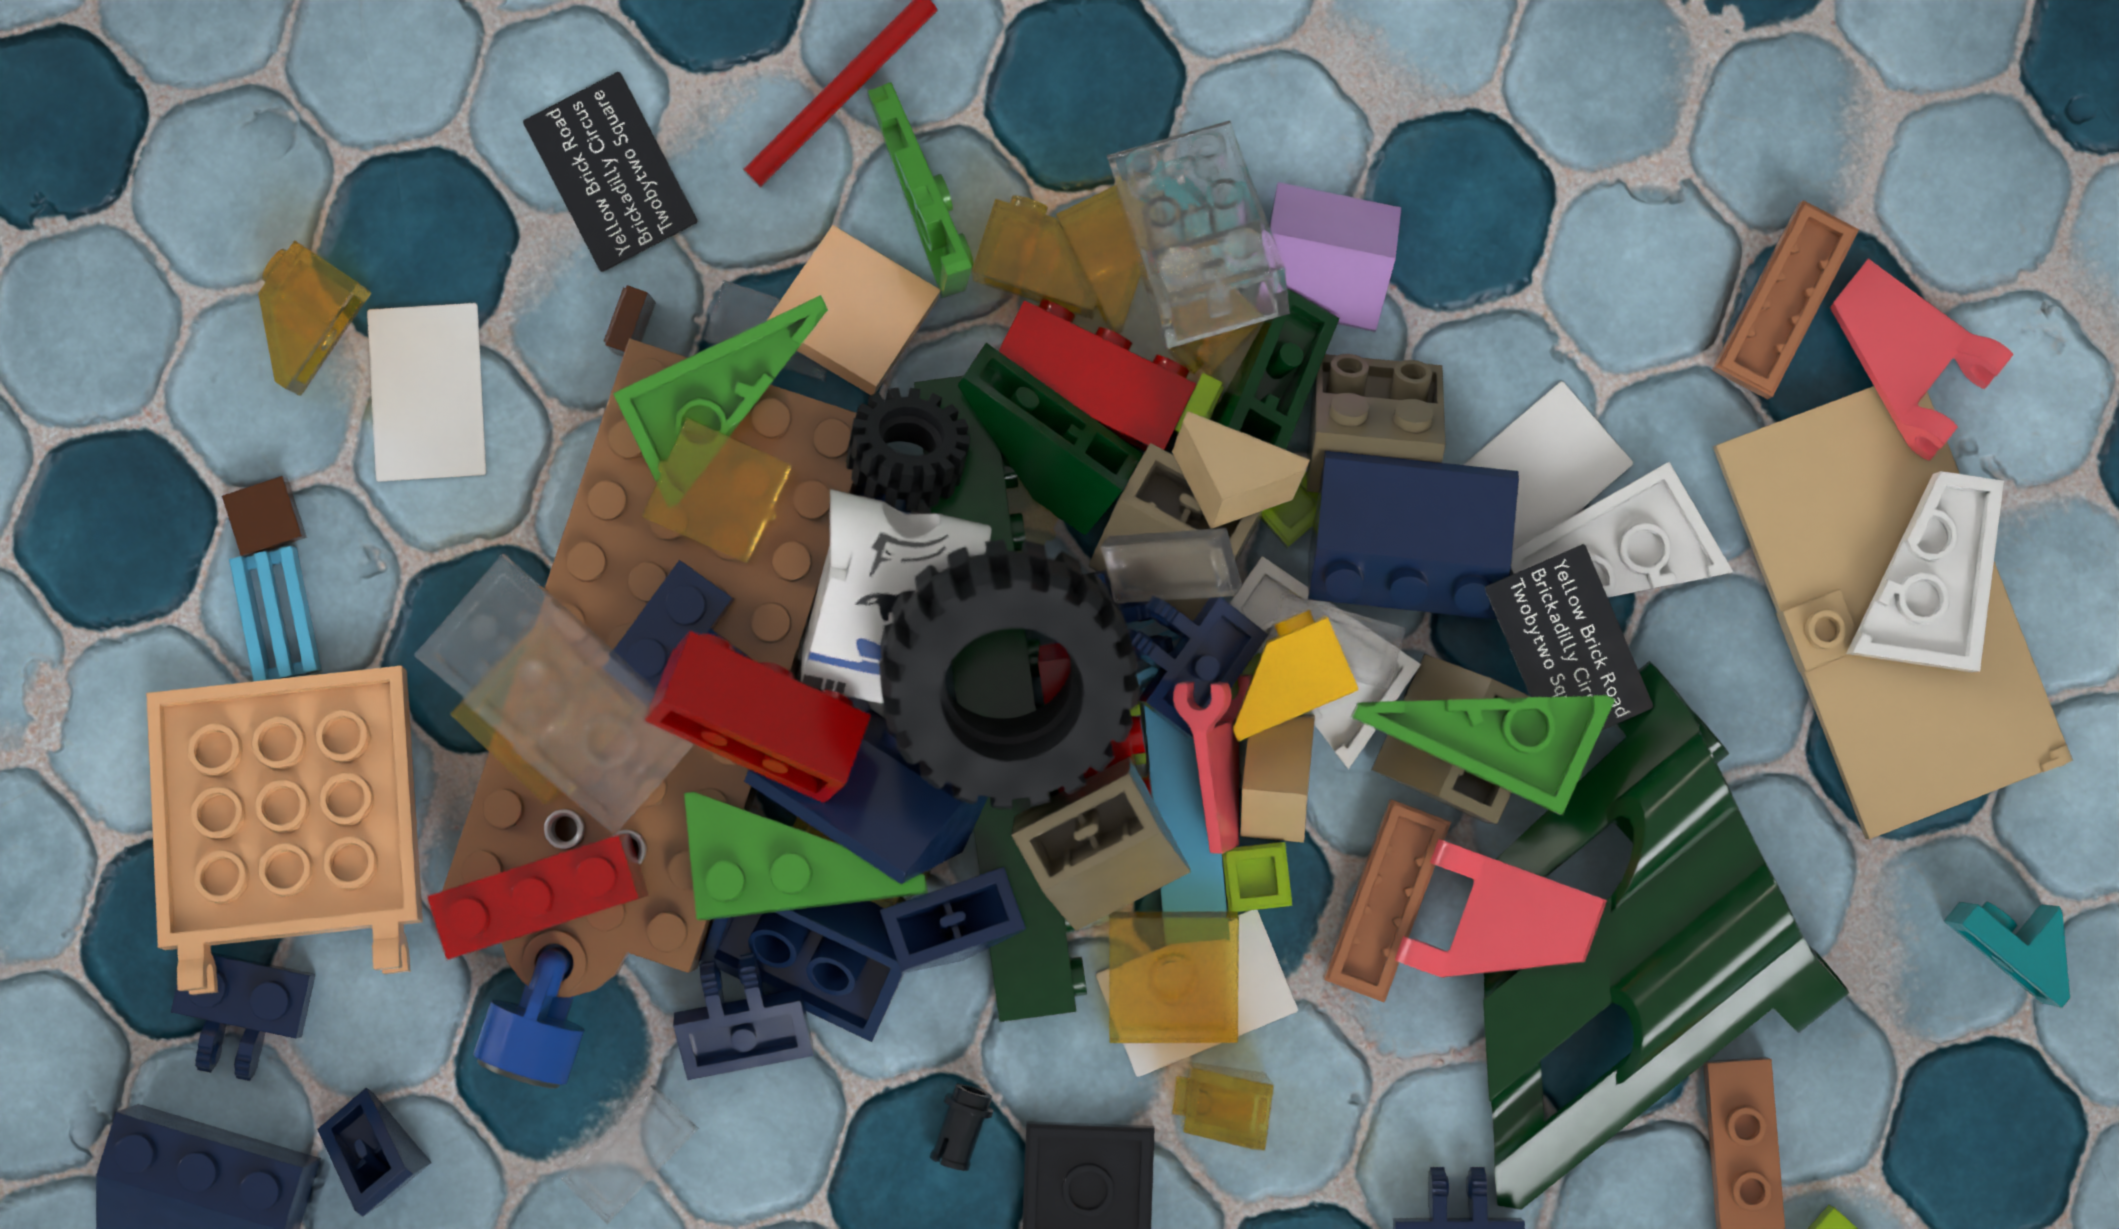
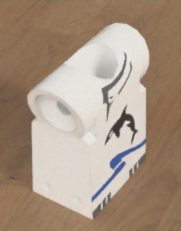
[801,489,992,704]

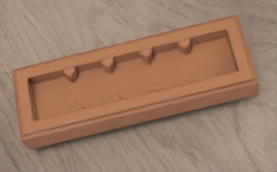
[1712,200,1859,400]
[1322,799,1451,1003]
[1703,1057,1785,1229]

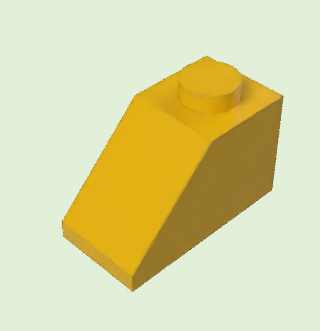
[1233,609,1359,741]

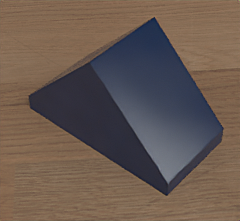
[880,867,1026,974]
[317,1088,432,1217]

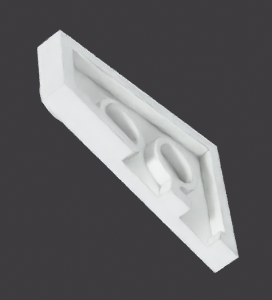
[1510,462,1733,598]
[1846,471,2004,672]
[1229,556,1421,770]

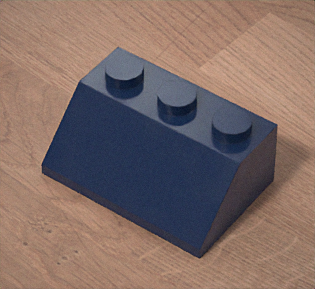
[1308,451,1519,620]
[744,696,988,884]
[700,897,907,1042]
[96,1104,321,1229]

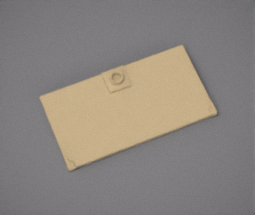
[1713,386,2073,839]

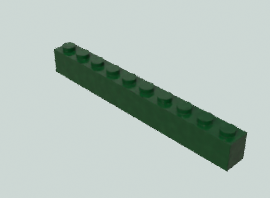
[914,375,1087,1022]

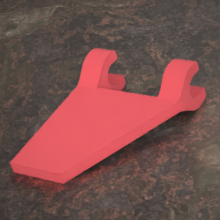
[1830,259,2014,461]
[1173,674,1253,854]
[1395,839,1607,978]

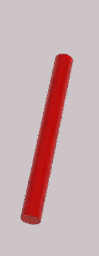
[743,0,938,188]

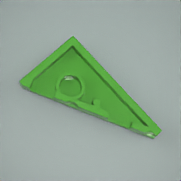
[867,82,975,298]
[613,295,828,508]
[1350,695,1615,815]
[684,792,928,921]

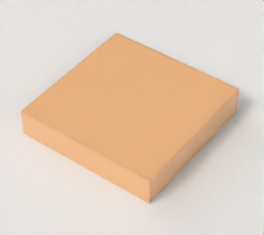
[766,225,941,396]

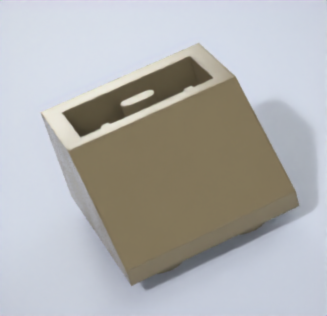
[1307,354,1446,493]
[1088,443,1263,622]
[1371,654,1531,824]
[1011,757,1191,931]

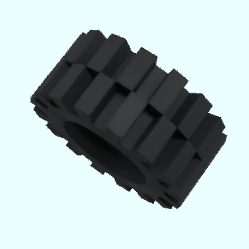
[846,387,970,510]

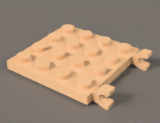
[146,666,423,995]

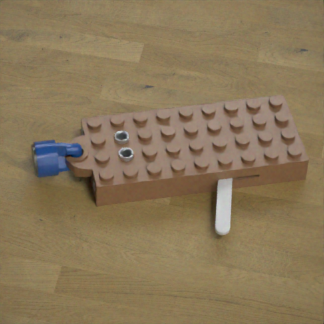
[442,338,885,1089]

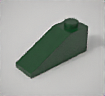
[1210,288,1340,450]
[957,343,1143,536]

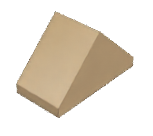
[1172,411,1310,529]
[1240,714,1315,843]

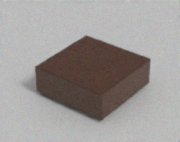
[604,285,656,357]
[222,476,307,557]

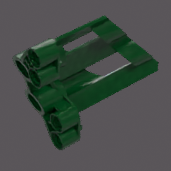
[1483,661,1850,1210]

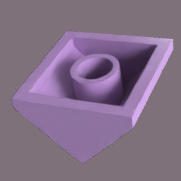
[1252,182,1401,332]

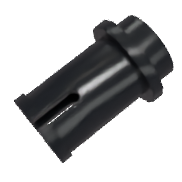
[930,1083,994,1171]

